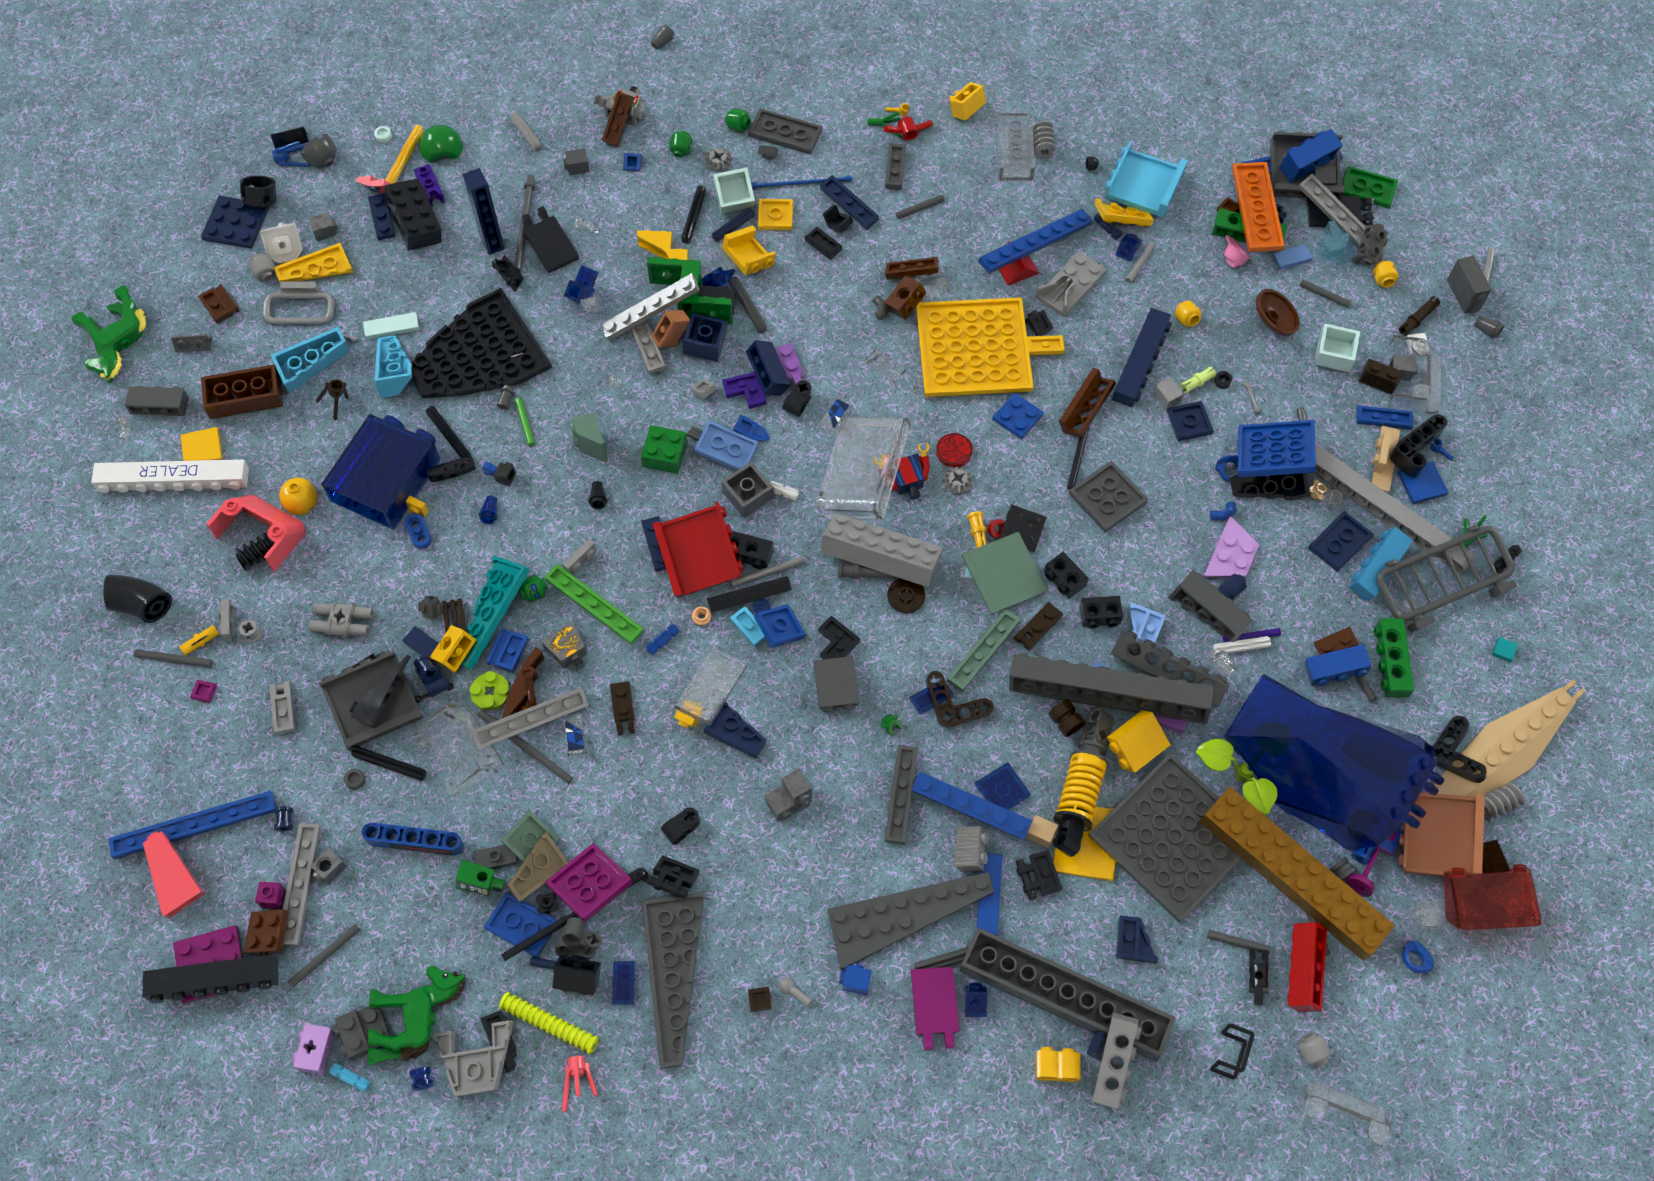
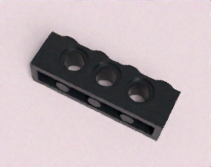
[730,531,774,569]

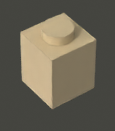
[1026,815,1058,848]

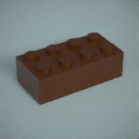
[201,364,283,419]

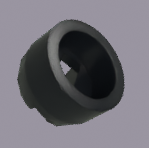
[1086,156,1099,170]

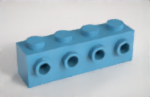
[1349,526,1413,601]

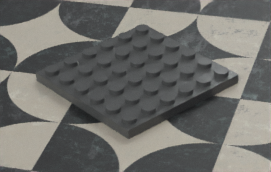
[1088,753,1242,923]

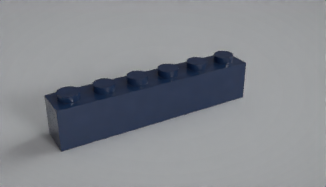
[463,168,505,255]
[1112,308,1172,407]

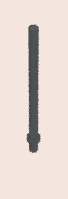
[514,174,535,272]

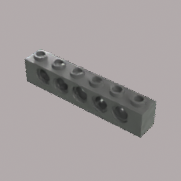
[1111,630,1230,707]

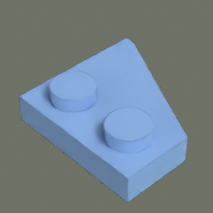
[1129,602,1166,643]

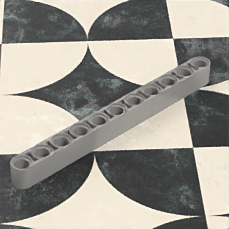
[1314,443,1474,573]

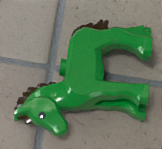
[368,966,466,1066]

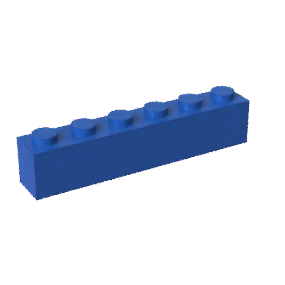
[912,771,1032,841]

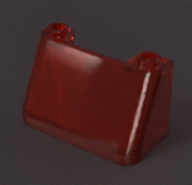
[1444,864,1542,930]

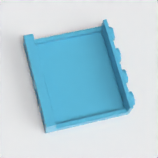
[1104,141,1188,218]

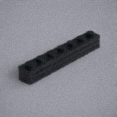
[707,576,792,613]

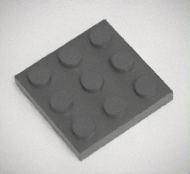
[1068,460,1148,533]

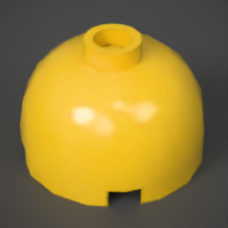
[279,477,319,515]

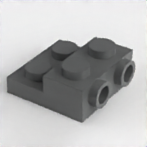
[333,1006,391,1061]

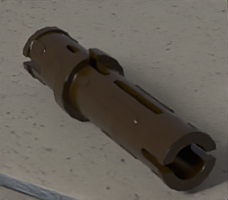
[1399,296,1440,336]

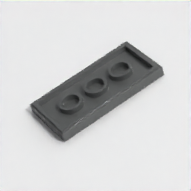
[748,108,823,155]

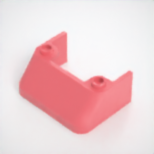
[206,495,306,571]

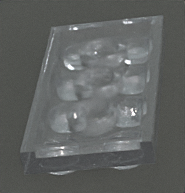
[675,647,747,725]

